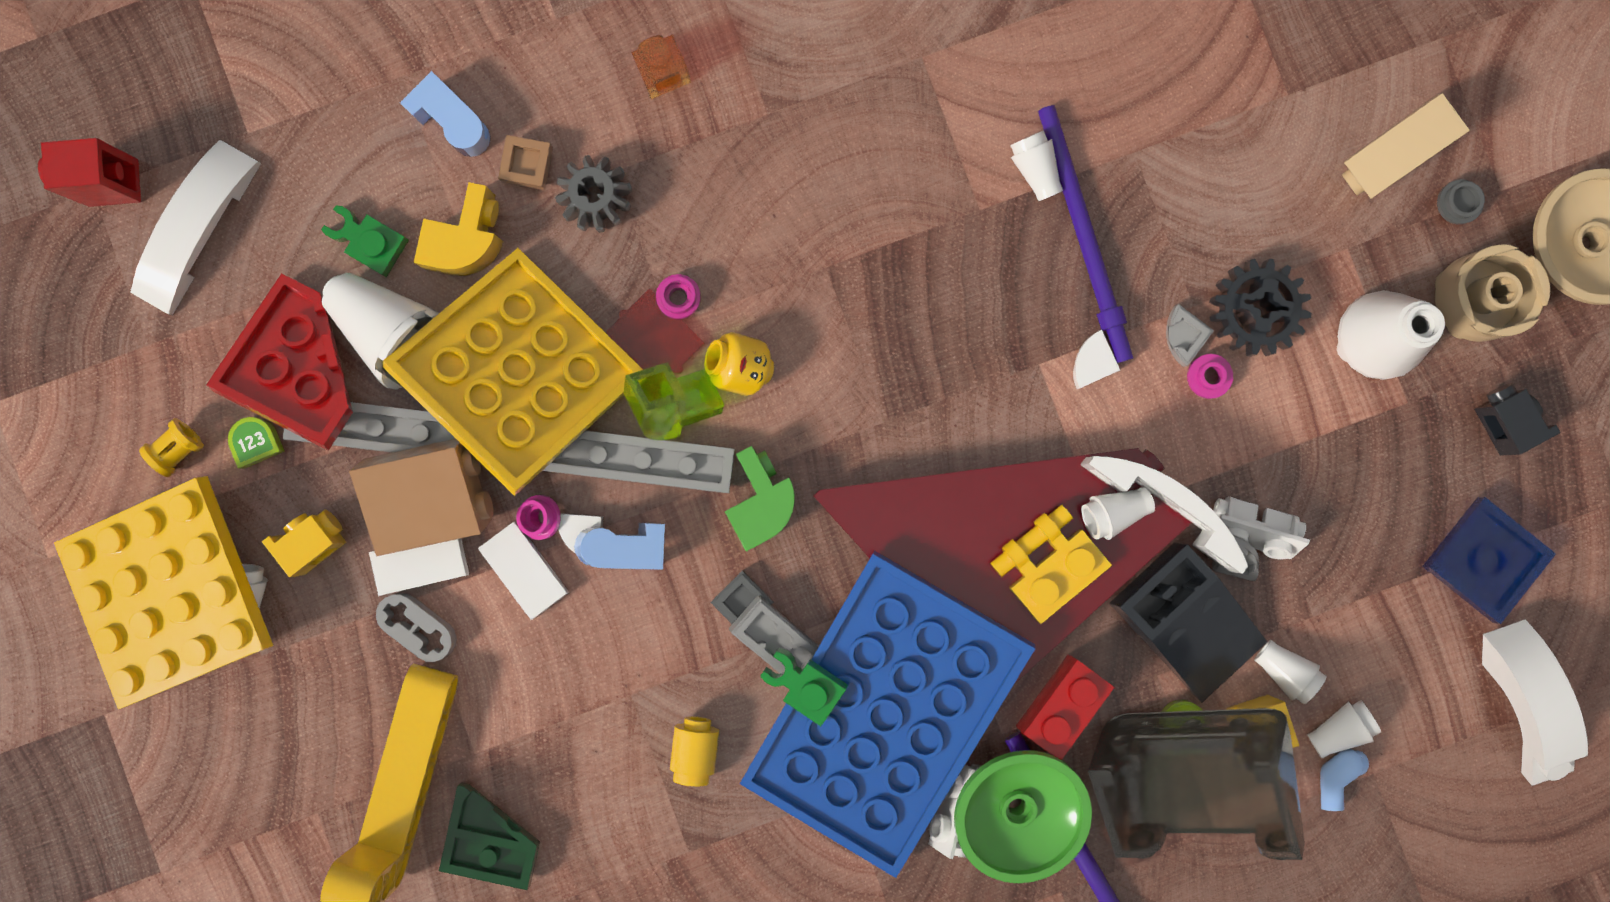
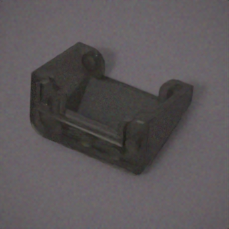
[1088,708,1305,860]

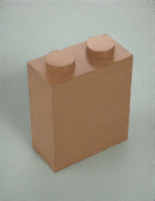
[349,438,493,557]

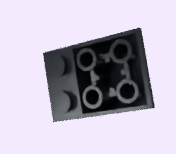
[1109,543,1267,703]

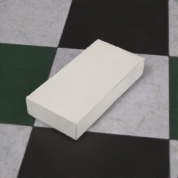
[478,521,569,620]
[369,538,469,596]

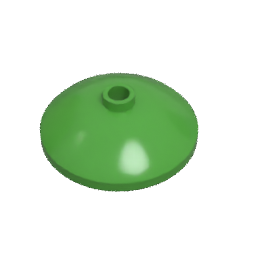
[954,750,1092,883]

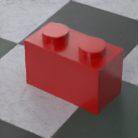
[38,138,141,207]
[1016,654,1115,760]

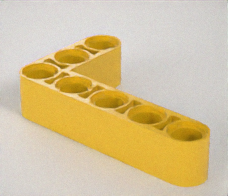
[320,663,458,902]

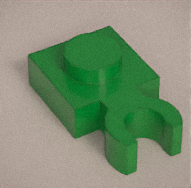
[321,205,409,277]
[760,648,848,727]

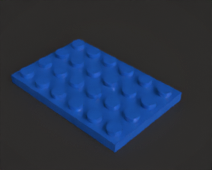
[740,551,1036,878]

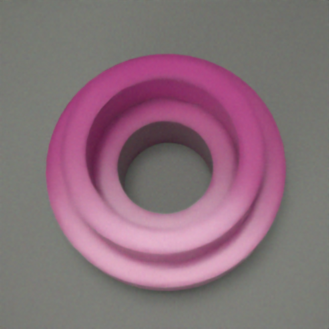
[656,274,701,319]
[1187,354,1233,399]
[516,495,561,540]

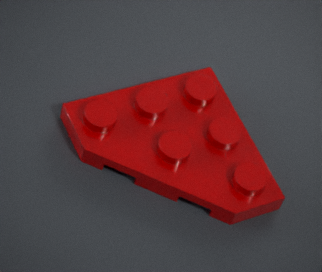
[206,273,353,451]

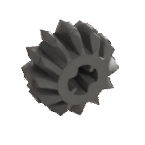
[555,155,632,233]

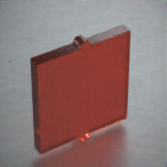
[605,288,705,395]

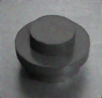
[1437,179,1485,225]

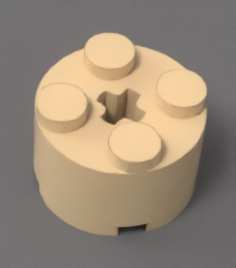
[1435,244,1550,342]

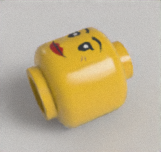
[704,332,774,396]

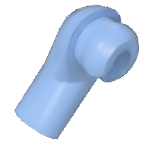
[1320,749,1369,811]

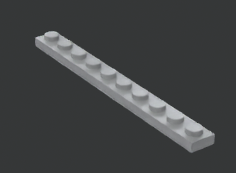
[283,402,735,493]

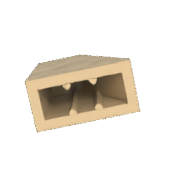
[1342,93,1470,199]

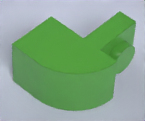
[725,446,795,551]

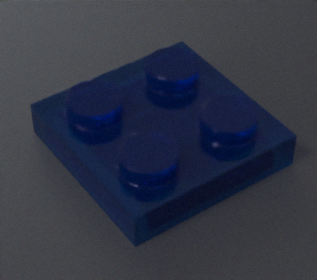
[1422,497,1556,624]

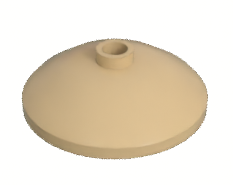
[1533,168,1610,305]

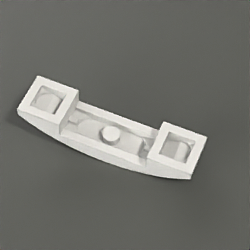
[130,140,261,315]
[1081,456,1248,574]

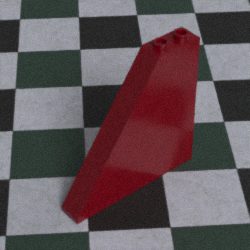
[814,448,1192,684]

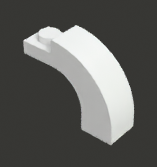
[1482,619,1588,786]

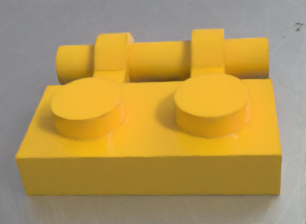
[990,505,1112,624]

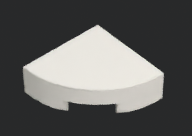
[1073,330,1120,389]
[558,513,603,553]

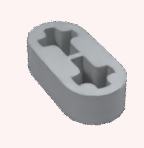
[376,593,457,662]

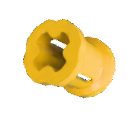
[139,418,204,477]

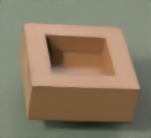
[498,135,553,190]

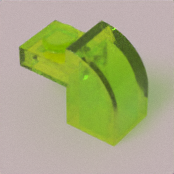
[624,362,724,440]

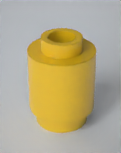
[670,716,719,787]

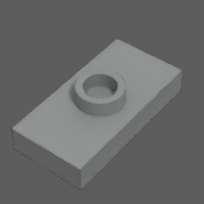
[729,595,819,673]

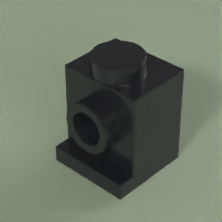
[1474,383,1561,456]

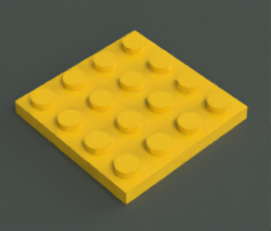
[383,248,645,496]
[54,476,274,710]

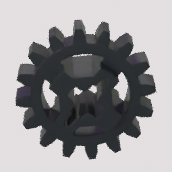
[1209,259,1312,357]

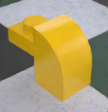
[414,182,503,276]

